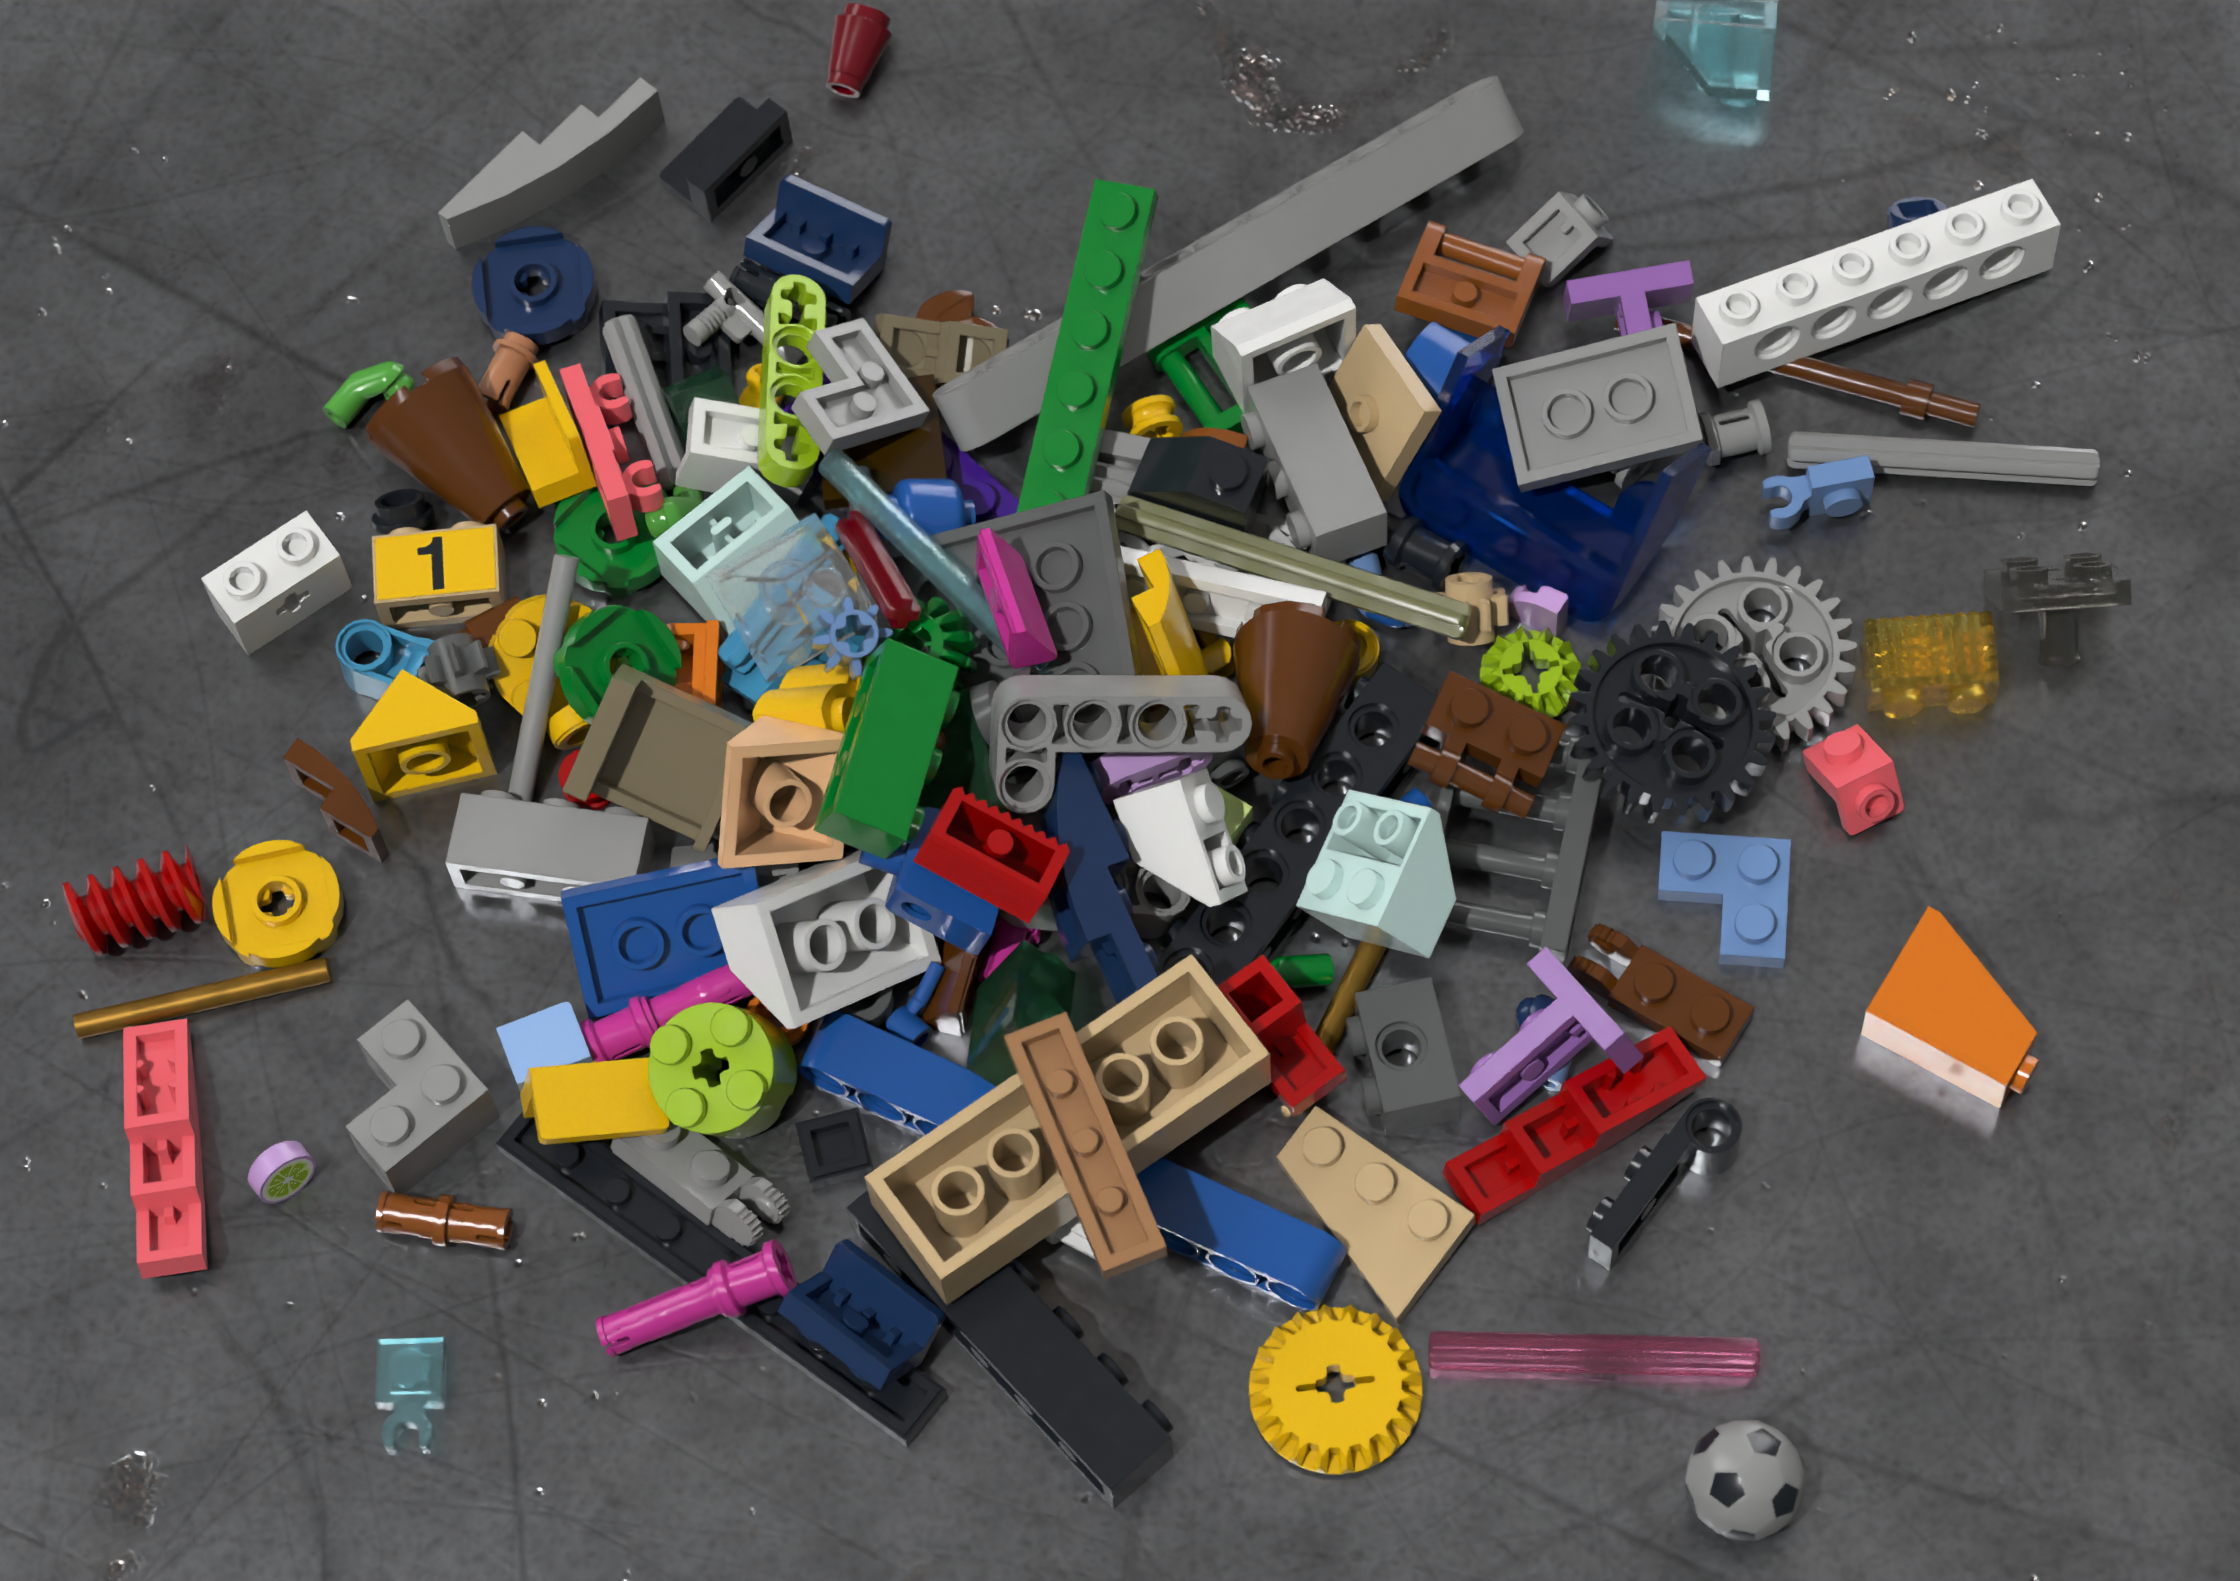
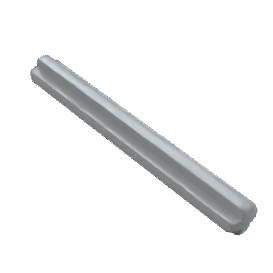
[1787,431,2100,486]

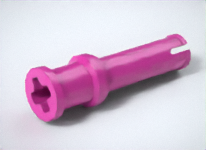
[579,964,753,1062]
[596,1239,797,1358]

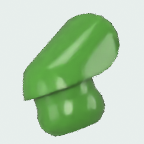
[322,360,415,428]
[644,486,704,538]

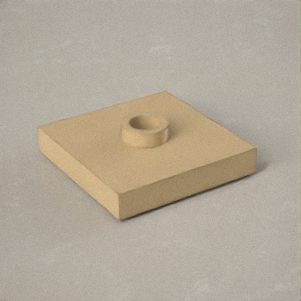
[1328,324,1442,501]

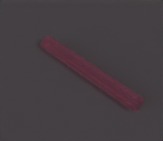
[1428,1331,1760,1377]

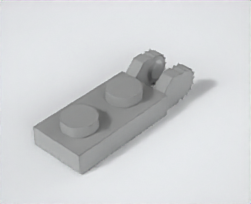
[610,1120,790,1247]

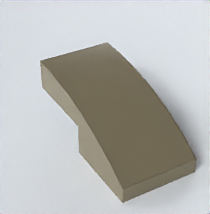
[874,313,1008,386]

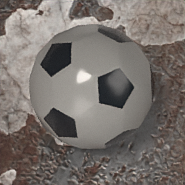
[1685,1420,1805,1541]

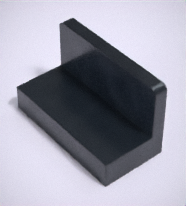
[659,97,793,222]

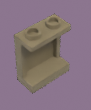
[562,663,752,854]

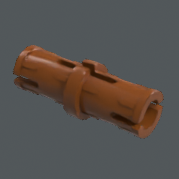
[375,1190,513,1251]

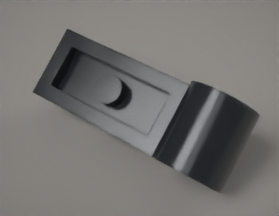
[1586,1097,1742,1271]

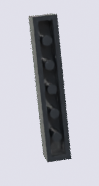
[847,1190,1174,1509]

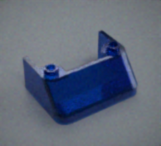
[1399,325,1712,622]

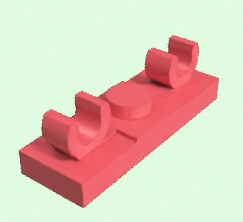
[559,363,665,542]

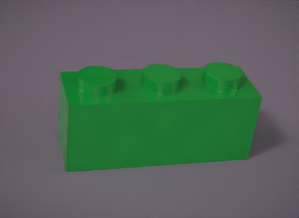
[813,638,960,859]

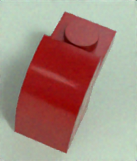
[1217,954,1347,1117]

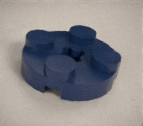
[472,226,596,345]

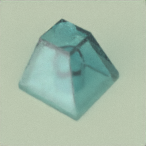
[1653,0,1778,107]

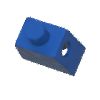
[859,807,999,956]

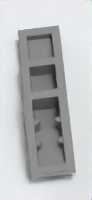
[438,77,665,249]

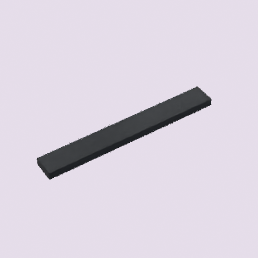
[496,1111,948,1447]

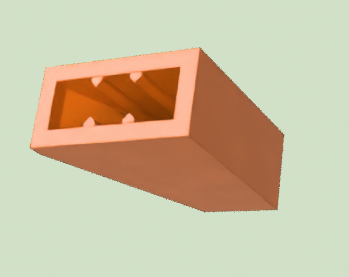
[1861,906,2040,1109]

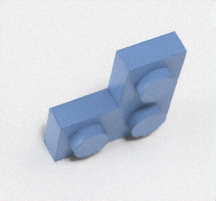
[1657,831,1791,968]

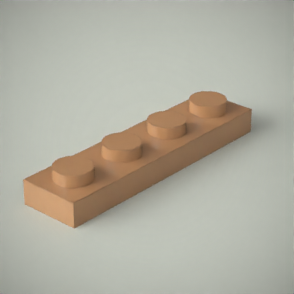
[1004,1012,1167,1280]

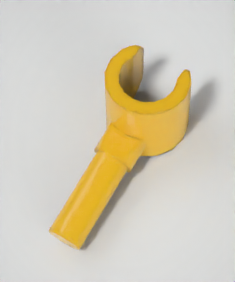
[1195,629,1235,678]

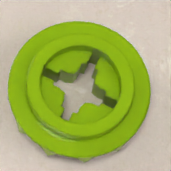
[1480,625,1581,718]

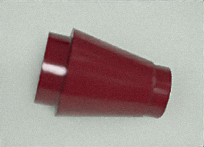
[826,3,892,98]

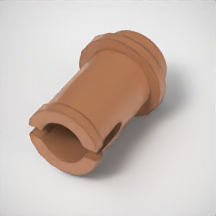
[478,332,539,414]

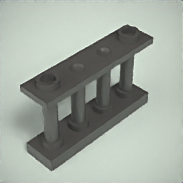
[1436,736,1604,968]

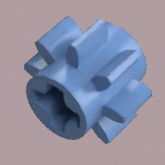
[810,597,893,681]

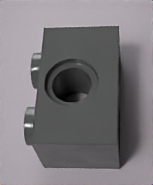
[1345,977,1462,1135]

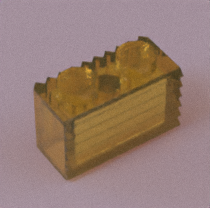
[1860,610,2000,718]

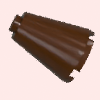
[365,357,531,531]
[1233,601,1360,779]

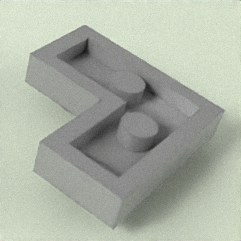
[791,318,930,455]

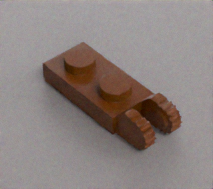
[1566,923,1755,1067]

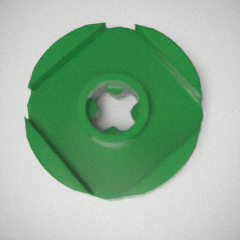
[554,472,668,599]
[553,605,682,725]

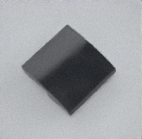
[599,291,734,420]

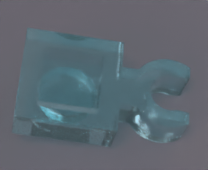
[375,1337,447,1455]

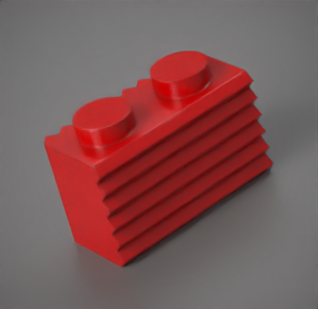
[913,787,1070,924]

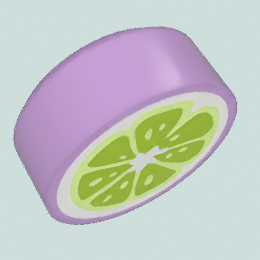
[248,1141,316,1204]

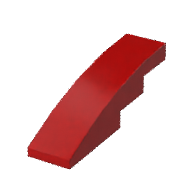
[1442,1026,1707,1226]

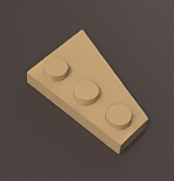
[1277,1105,1476,1326]

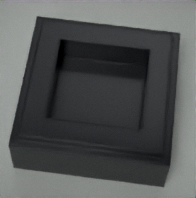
[795,1107,874,1190]

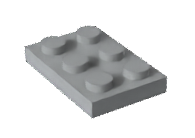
[1492,323,1705,493]

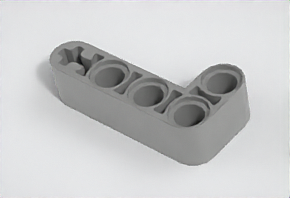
[989,675,1252,814]

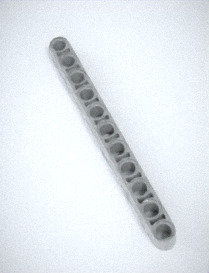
[932,76,1524,451]

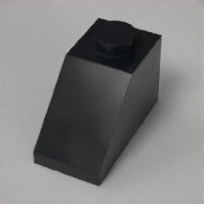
[1128,436,1269,533]

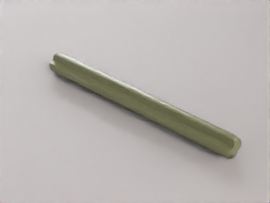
[1115,495,1472,640]

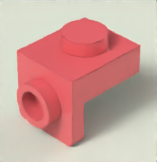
[1802,724,1904,835]

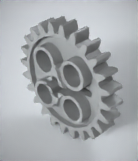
[1651,556,1857,752]

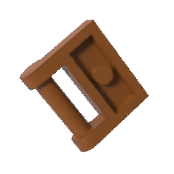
[1394,220,1547,349]

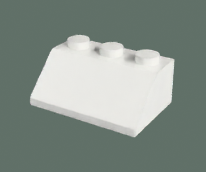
[711,848,942,1029]

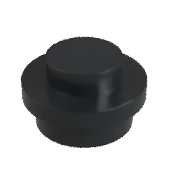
[372,489,435,535]

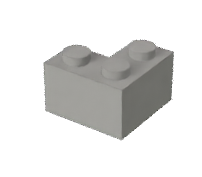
[345,999,500,1194]

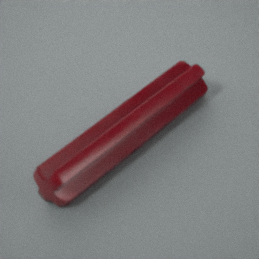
[835,510,921,630]

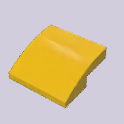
[1131,549,1209,722]

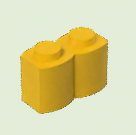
[752,661,866,733]

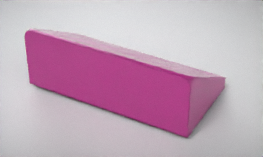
[975,528,1057,669]

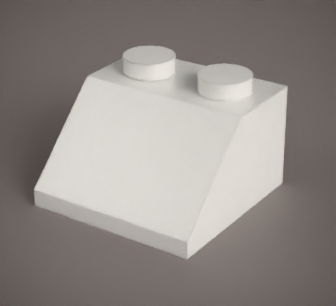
[1211,278,1356,414]

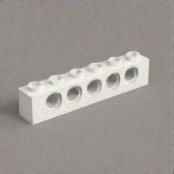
[1691,179,2061,388]

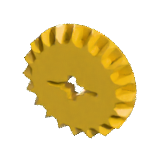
[1249,1304,1423,1474]

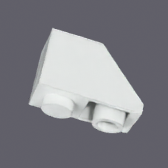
[1113,768,1248,907]

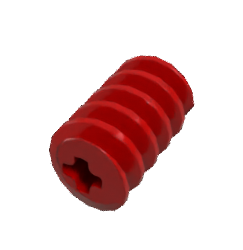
[62,844,207,956]

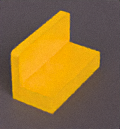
[498,360,597,508]
[520,1057,669,1145]

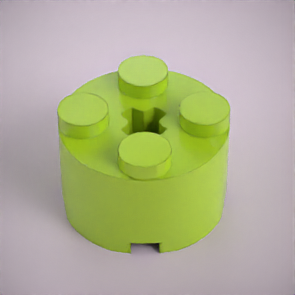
[648,1002,797,1139]

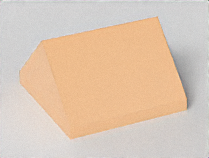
[717,715,844,869]

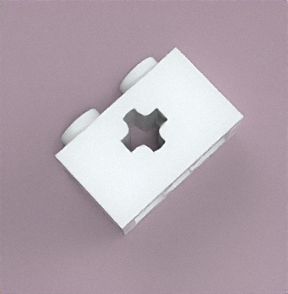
[201,510,353,656]

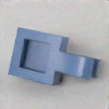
[1761,455,1875,529]

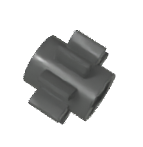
[417,633,501,709]

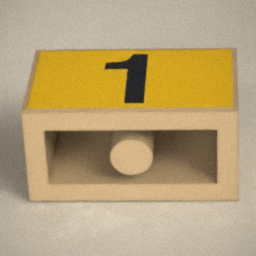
[372,521,508,629]

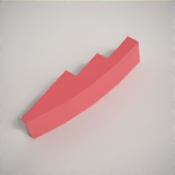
[123,1018,207,1279]

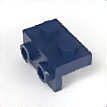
[743,174,892,304]
[778,1239,945,1390]

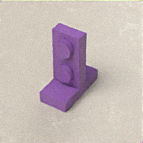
[1563,260,1694,336]
[1458,947,1644,1126]

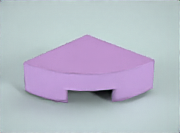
[1508,585,1569,638]

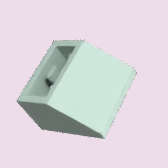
[653,466,837,640]
[1296,790,1456,958]

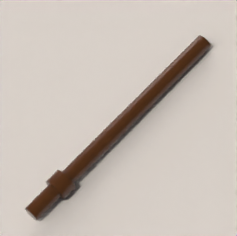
[1615,317,1981,428]

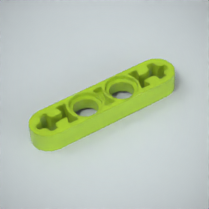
[757,275,826,487]

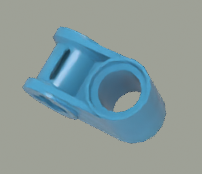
[335,619,434,700]

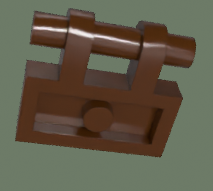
[1407,670,1566,819]

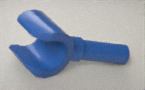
[886,961,946,1048]

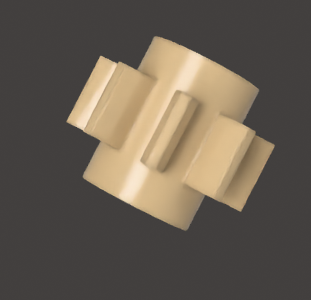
[1434,572,1509,646]

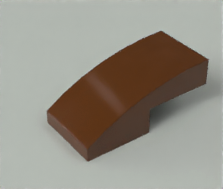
[283,738,389,863]

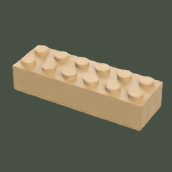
[865,954,1271,1305]

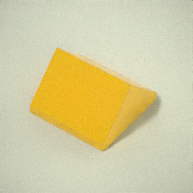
[350,669,497,802]

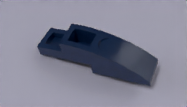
[1041,752,1160,1004]

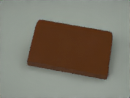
[920,930,994,1036]

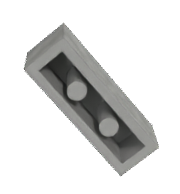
[1240,363,1387,562]
[445,790,656,902]

